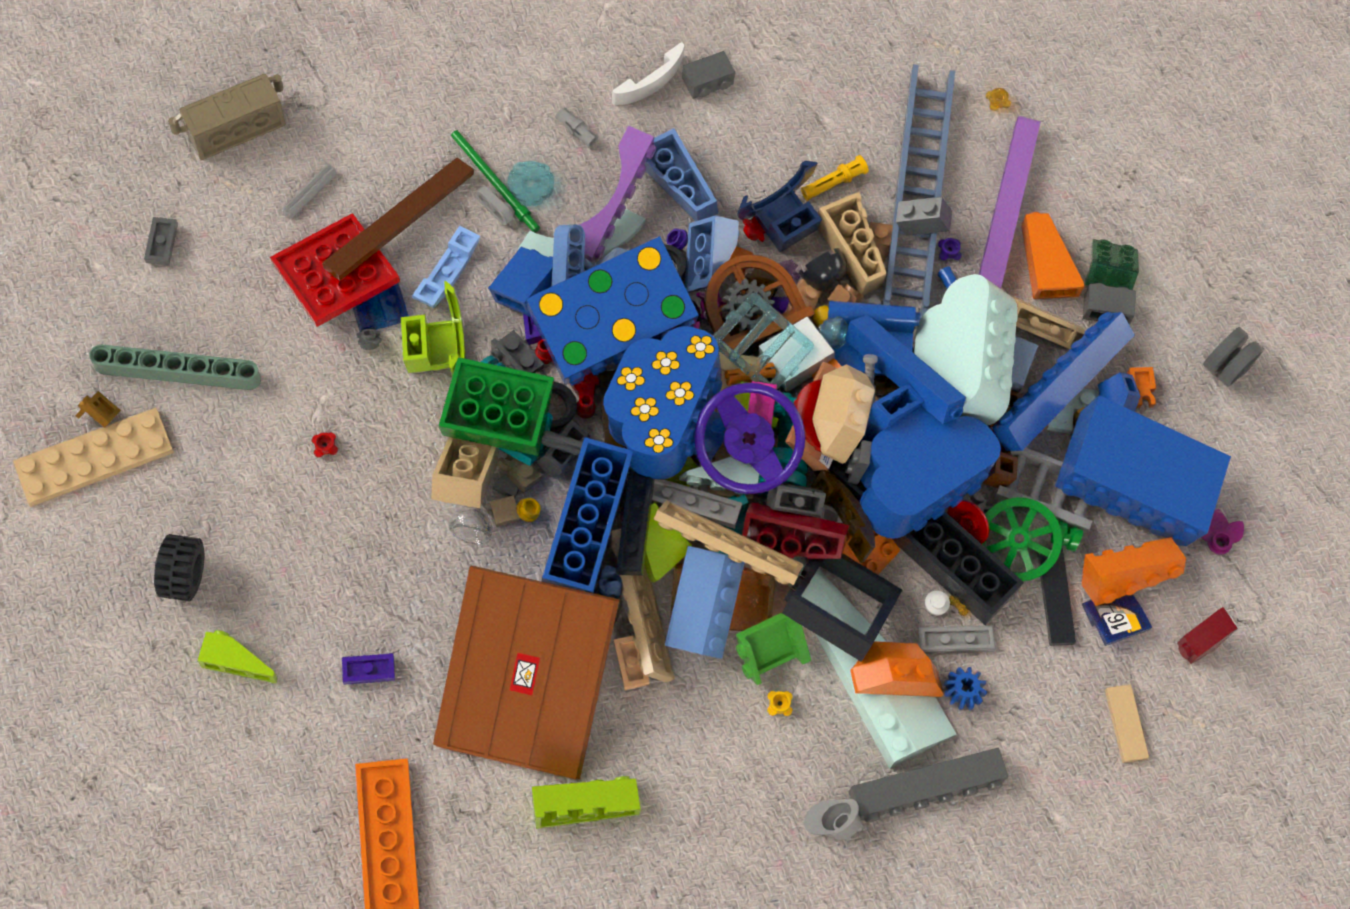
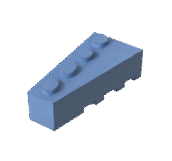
[644,128,718,221]

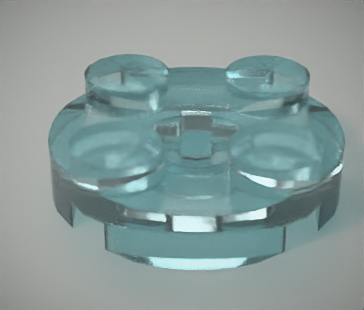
[508,161,554,206]

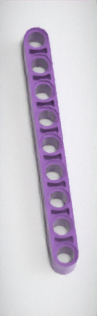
[979,116,1041,289]

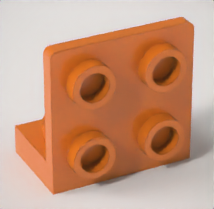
[843,530,900,575]

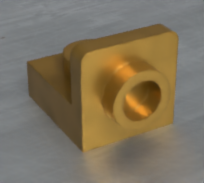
[75,391,121,428]

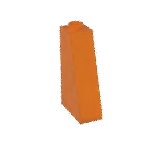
[1021,212,1084,299]

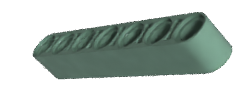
[89,345,261,390]

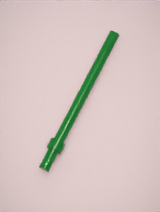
[451,130,540,233]

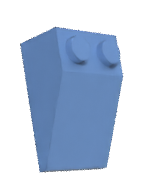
[685,215,739,293]

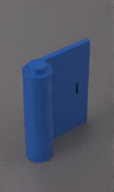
[826,301,920,376]

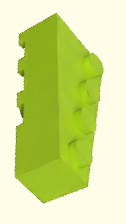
[532,776,640,829]

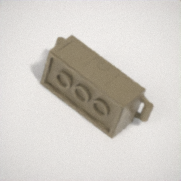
[168,73,286,160]

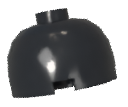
[799,248,847,292]

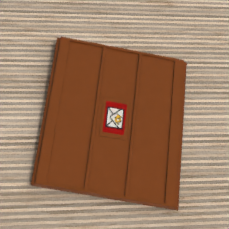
[433,565,619,780]

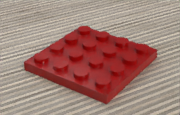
[270,213,401,327]

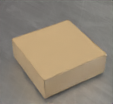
[490,495,520,527]

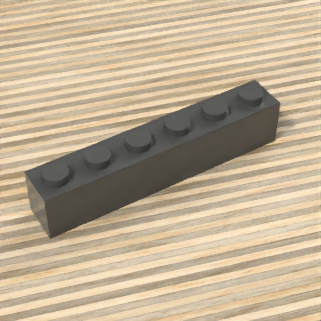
[848,747,1009,823]

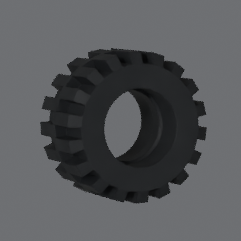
[154,534,205,602]

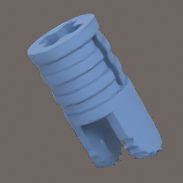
[599,566,622,599]

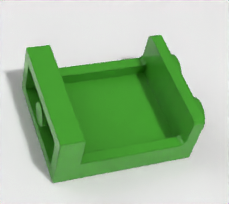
[736,613,811,685]

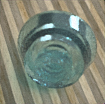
[818,316,848,349]

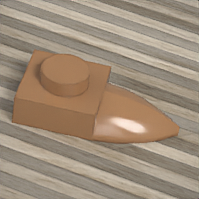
[869,222,893,263]

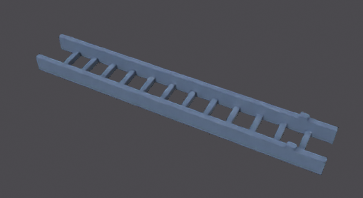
[882,64,955,319]

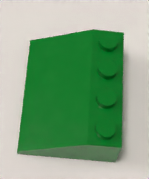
[438,357,554,456]

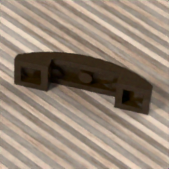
[811,470,875,563]

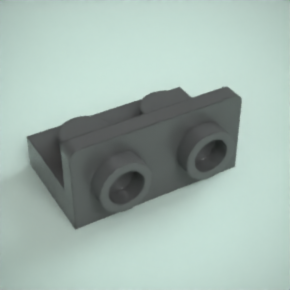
[490,330,544,373]

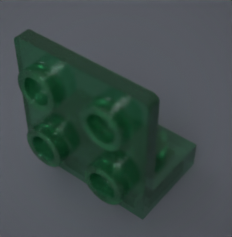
[1085,239,1139,290]

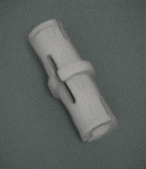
[555,107,598,148]

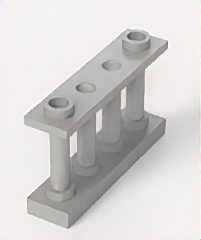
[992,446,1092,537]

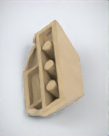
[812,364,875,464]

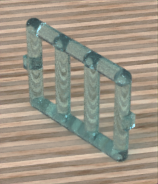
[713,293,814,390]

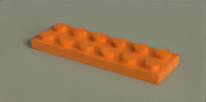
[355,758,420,909]

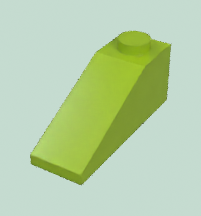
[197,630,278,683]

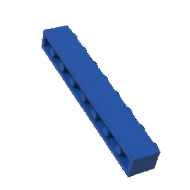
[992,312,1135,451]

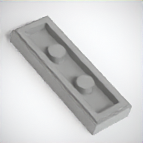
[918,625,996,654]

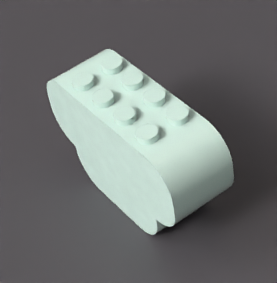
[914,274,1018,426]

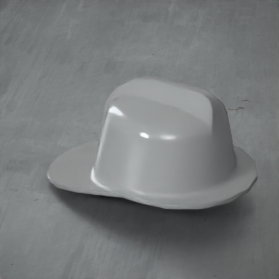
[804,799,863,840]

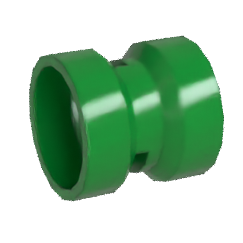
[1050,521,1083,552]

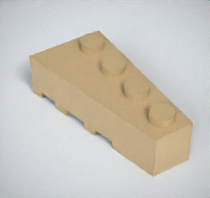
[818,192,887,295]

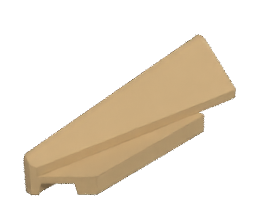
[1009,294,1087,349]

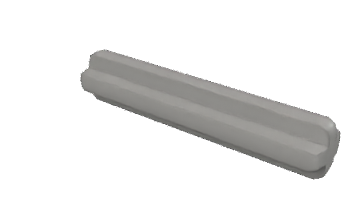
[282,164,337,219]

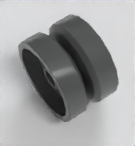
[1203,327,1264,387]

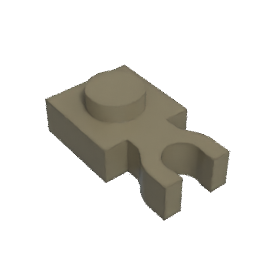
[497,455,542,493]

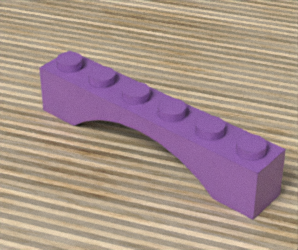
[579,126,656,262]

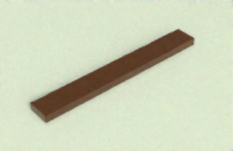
[322,157,474,281]

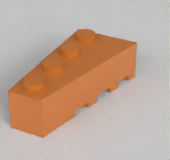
[1081,537,1186,606]

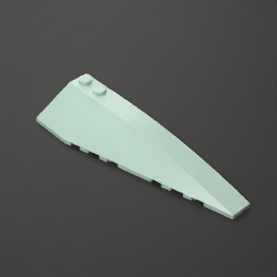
[788,557,957,769]

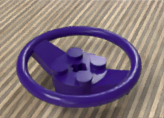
[694,383,805,494]

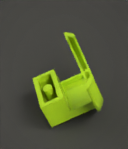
[401,281,465,376]

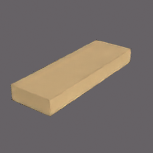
[1105,684,1149,763]

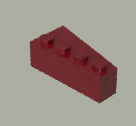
[742,502,850,559]

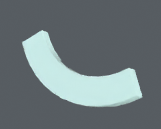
[518,209,646,262]

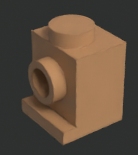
[828,282,865,303]

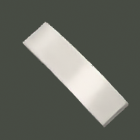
[612,42,684,106]

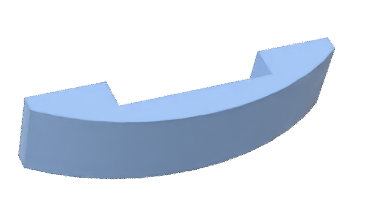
[412,226,480,308]

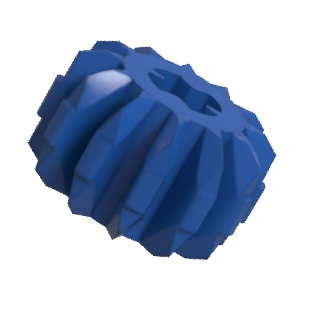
[943,667,987,710]

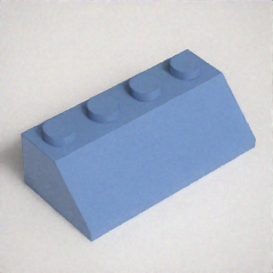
[665,546,745,659]

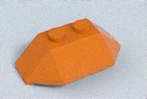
[850,641,944,697]

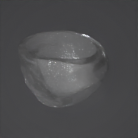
[449,506,493,544]

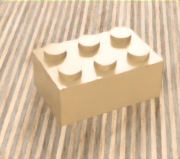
[431,437,498,508]

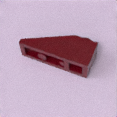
[1177,607,1238,664]

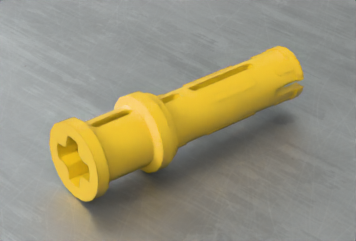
[801,155,869,201]

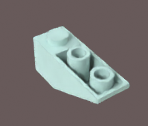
[679,457,759,495]

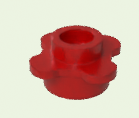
[312,432,338,458]

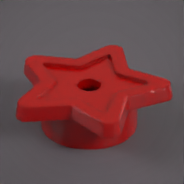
[742,217,765,242]

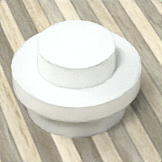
[925,591,950,615]

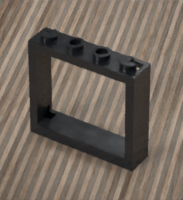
[782,554,903,662]

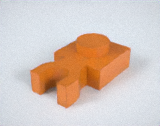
[1127,367,1156,408]

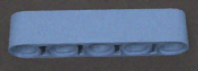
[552,224,585,286]

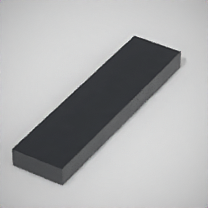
[1037,548,1076,646]

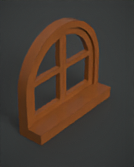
[704,255,815,354]

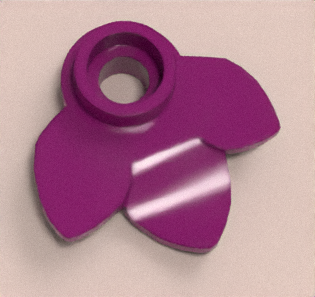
[1201,508,1244,555]

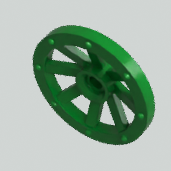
[982,497,1062,582]

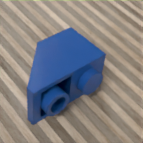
[1097,372,1141,412]

